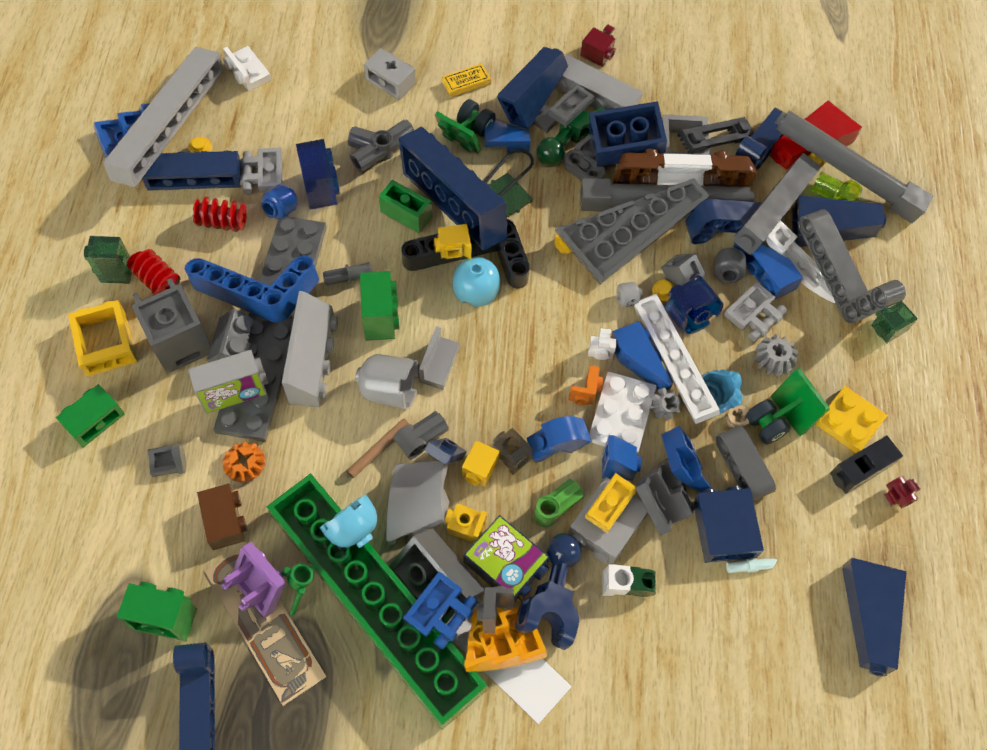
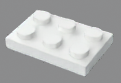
[589,371,656,455]

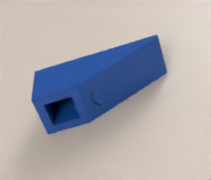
[733,243,803,300]
[611,321,673,392]

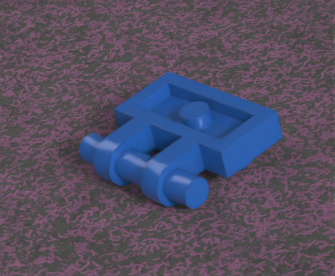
[403,571,478,650]

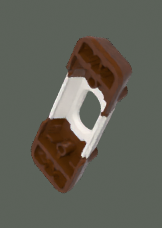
[613,149,757,187]

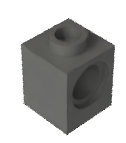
[661,254,705,287]

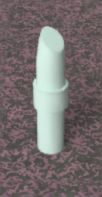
[726,558,778,573]

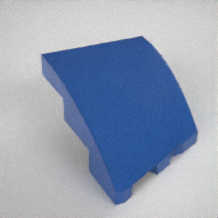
[94,103,150,158]

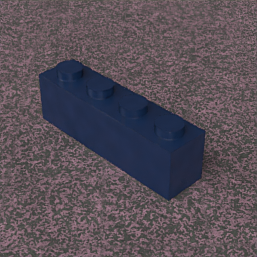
[142,150,242,191]

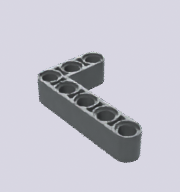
[798,209,906,324]

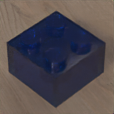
[296,139,340,210]

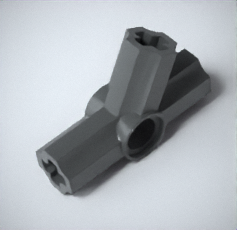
[347,120,414,172]

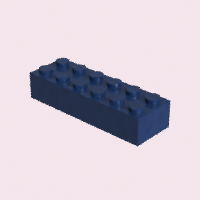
[399,127,508,251]

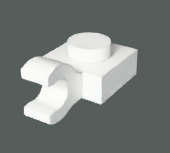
[588,328,616,360]

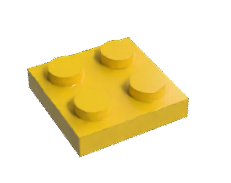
[815,386,888,453]

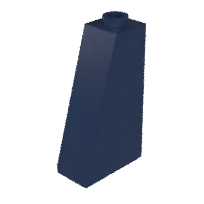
[497,47,568,130]
[792,195,886,247]
[842,558,907,676]

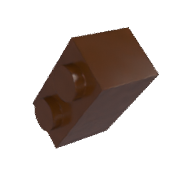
[197,483,248,550]

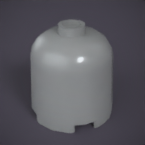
[355,354,420,409]

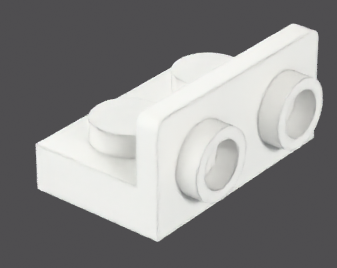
[223,46,271,91]

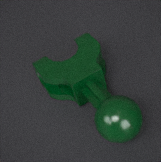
[536,107,606,167]

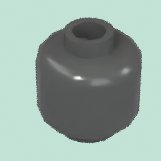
[714,248,746,283]

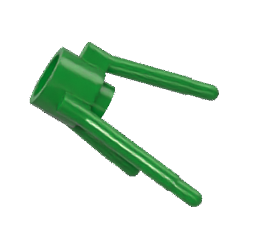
[280,563,315,616]

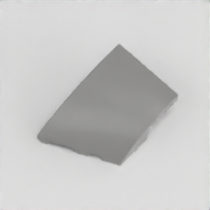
[386,461,449,545]

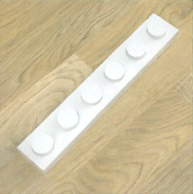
[634,294,720,424]

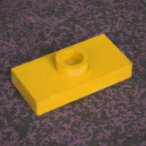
[585,473,637,533]

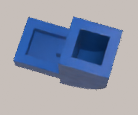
[526,416,592,462]

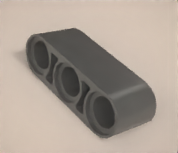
[715,426,776,501]

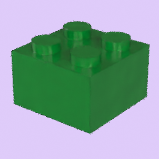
[360,271,400,341]
[117,581,197,642]

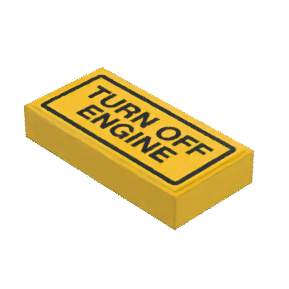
[442,63,491,97]

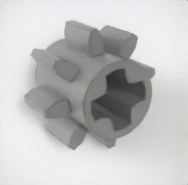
[649,388,682,420]

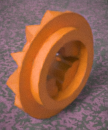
[222,441,265,482]

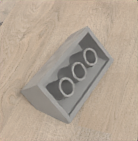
[282,291,338,407]

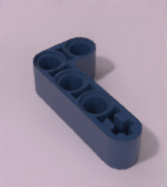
[735,107,784,171]
[685,199,782,245]
[173,642,215,750]

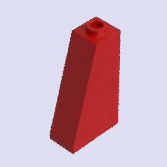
[770,100,862,170]

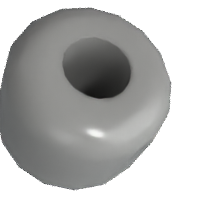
[616,282,642,307]

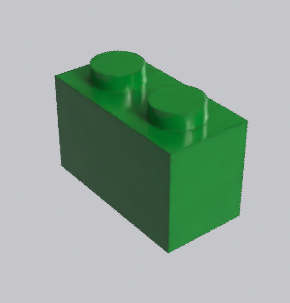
[379,180,432,234]
[55,384,125,448]

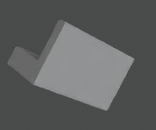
[419,326,460,390]

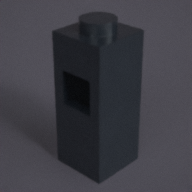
[830,435,903,494]

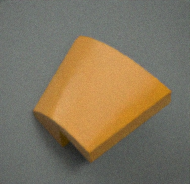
[464,607,547,672]

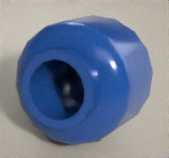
[261,184,297,219]

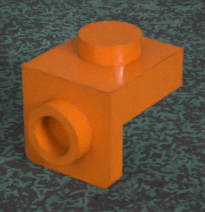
[568,365,603,405]

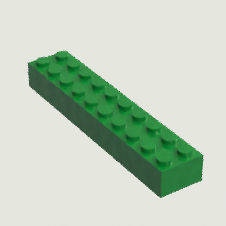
[266,473,488,730]

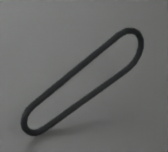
[484,149,534,196]

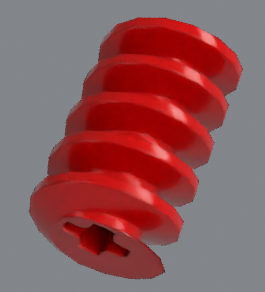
[192,197,247,232]
[127,249,181,295]

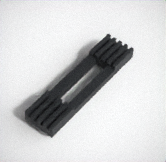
[677,117,754,154]

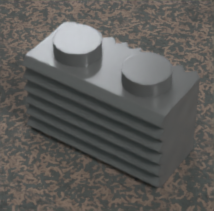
[207,309,254,363]

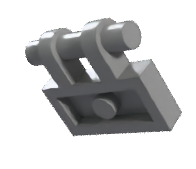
[240,148,283,194]
[724,282,787,342]

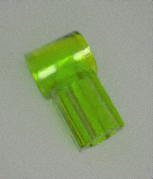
[811,172,862,201]

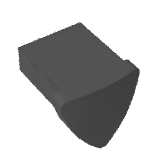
[148,443,186,477]

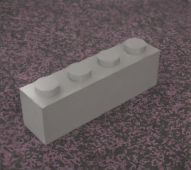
[555,54,643,110]

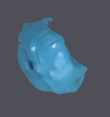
[701,369,743,414]

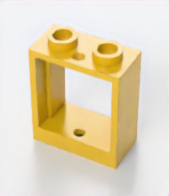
[68,300,137,377]

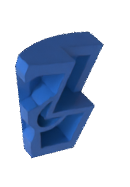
[484,119,531,153]
[661,426,712,491]

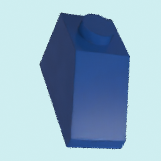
[602,435,641,481]

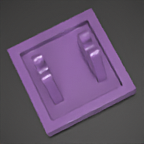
[221,542,286,618]

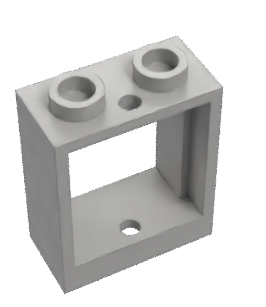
[662,114,710,155]

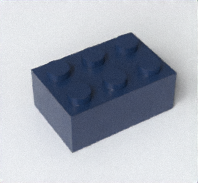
[589,101,667,167]

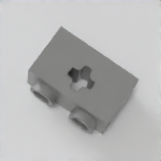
[364,48,416,100]

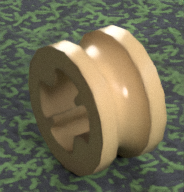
[725,405,749,429]

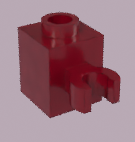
[580,24,616,67]

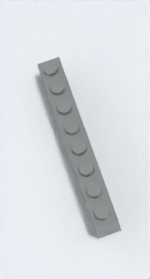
[103,47,223,187]

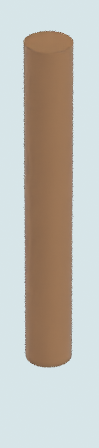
[347,418,409,478]

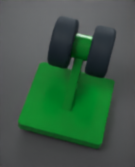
[435,99,496,154]
[746,368,830,445]

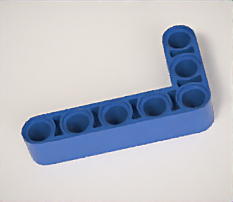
[184,255,319,322]

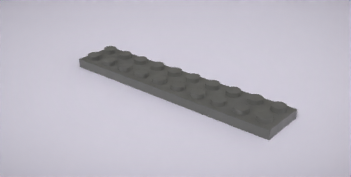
[213,216,327,442]

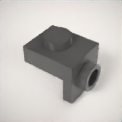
[478,586,514,633]

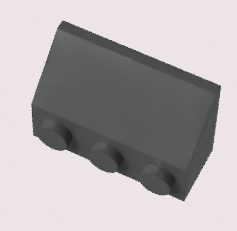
[389,528,485,625]

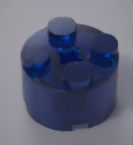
[665,275,724,334]

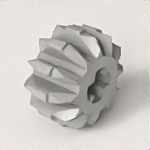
[754,334,798,378]

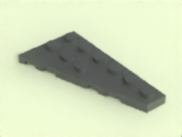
[555,178,709,285]

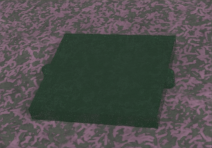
[489,172,533,218]

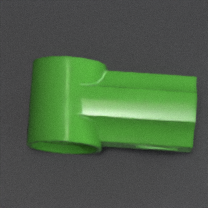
[533,479,585,527]

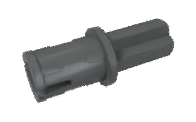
[323,262,372,285]

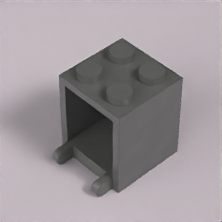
[131,278,211,374]

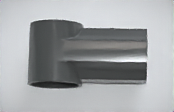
[393,411,449,459]

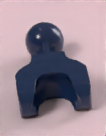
[515,533,582,650]

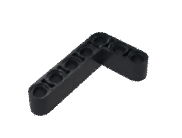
[401,219,530,289]

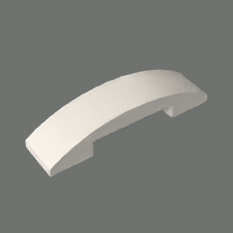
[766,221,835,303]

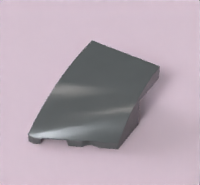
[635,458,694,536]

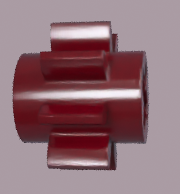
[884,476,921,509]

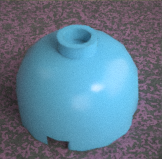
[452,257,501,307]
[320,494,378,548]

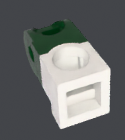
[602,564,656,597]

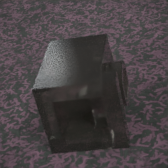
[493,427,534,475]

